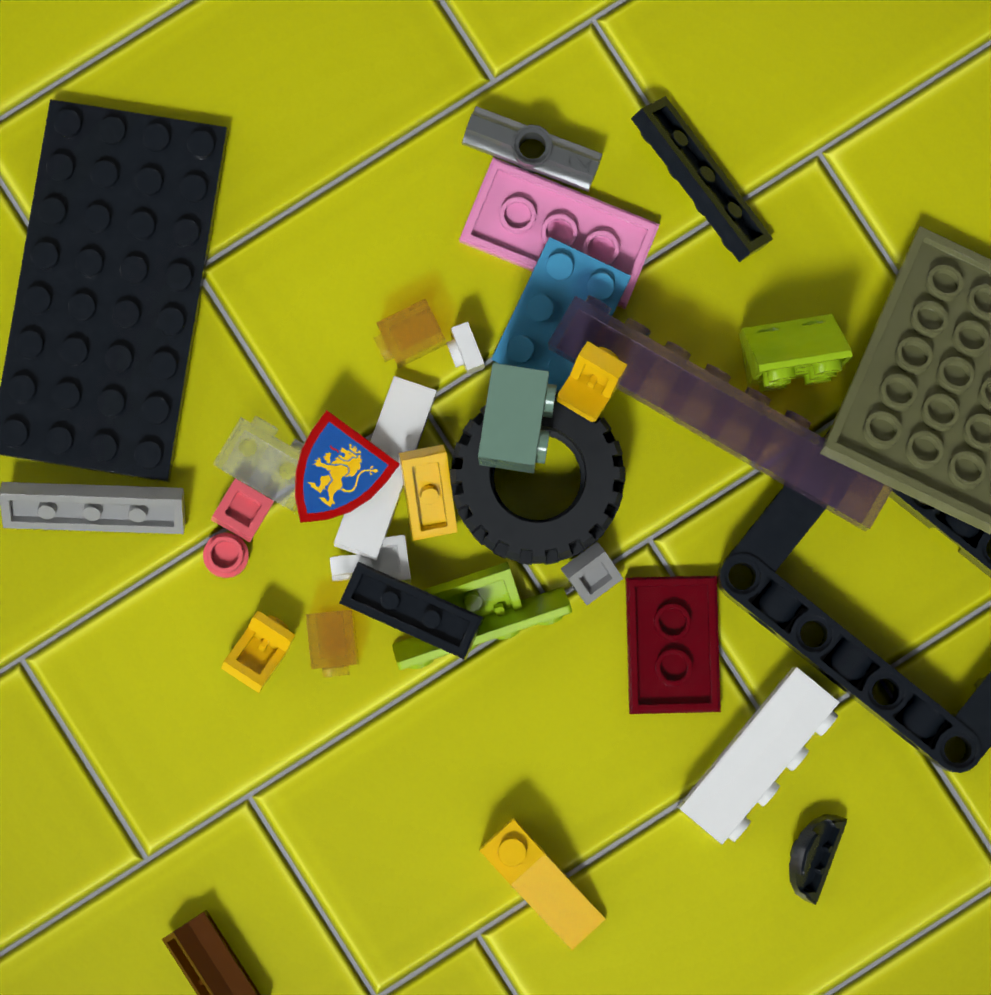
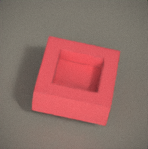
[211,478,274,543]

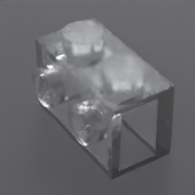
[213,416,304,513]

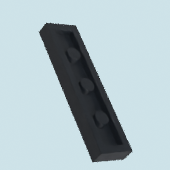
[631,96,773,262]

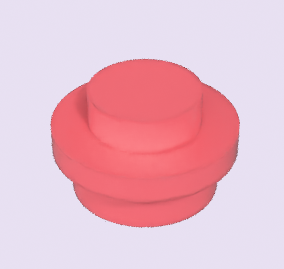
[203,532,249,578]

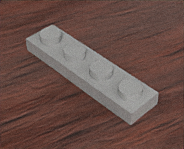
[0,482,186,534]

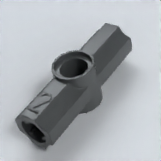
[462,106,602,192]

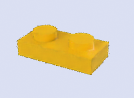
[399,444,458,541]

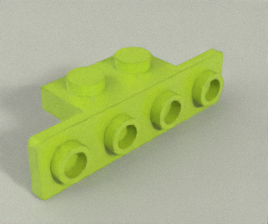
[392,562,572,670]

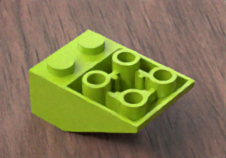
[739,314,853,392]

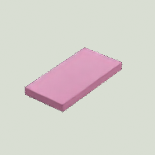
[459,157,660,309]

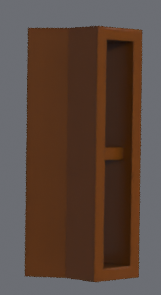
[162,910,261,995]

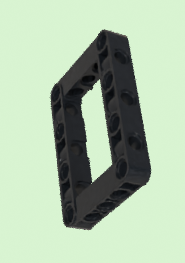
[717,428,991,773]

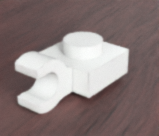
[330,535,411,583]

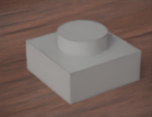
[561,542,623,605]

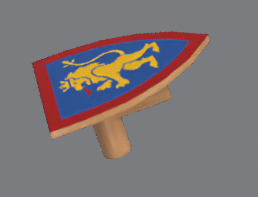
[295,410,400,523]

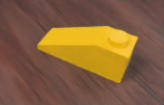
[479,817,606,950]

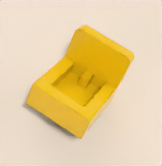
[556,341,627,422]
[221,611,295,693]

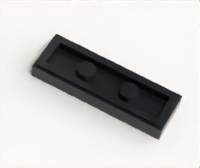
[340,562,485,660]

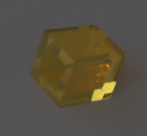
[373,299,446,368]
[306,610,359,677]

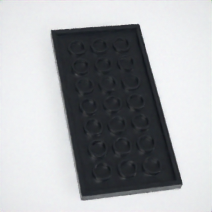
[0,99,229,483]

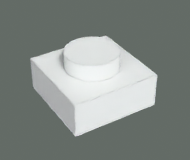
[446,322,485,375]

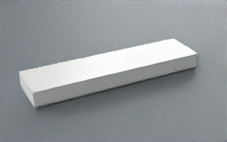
[334,376,437,561]

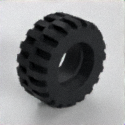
[450,390,625,565]

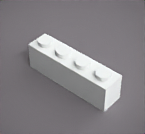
[677,667,840,844]

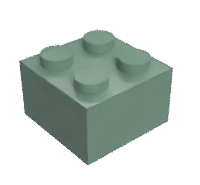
[478,363,557,474]

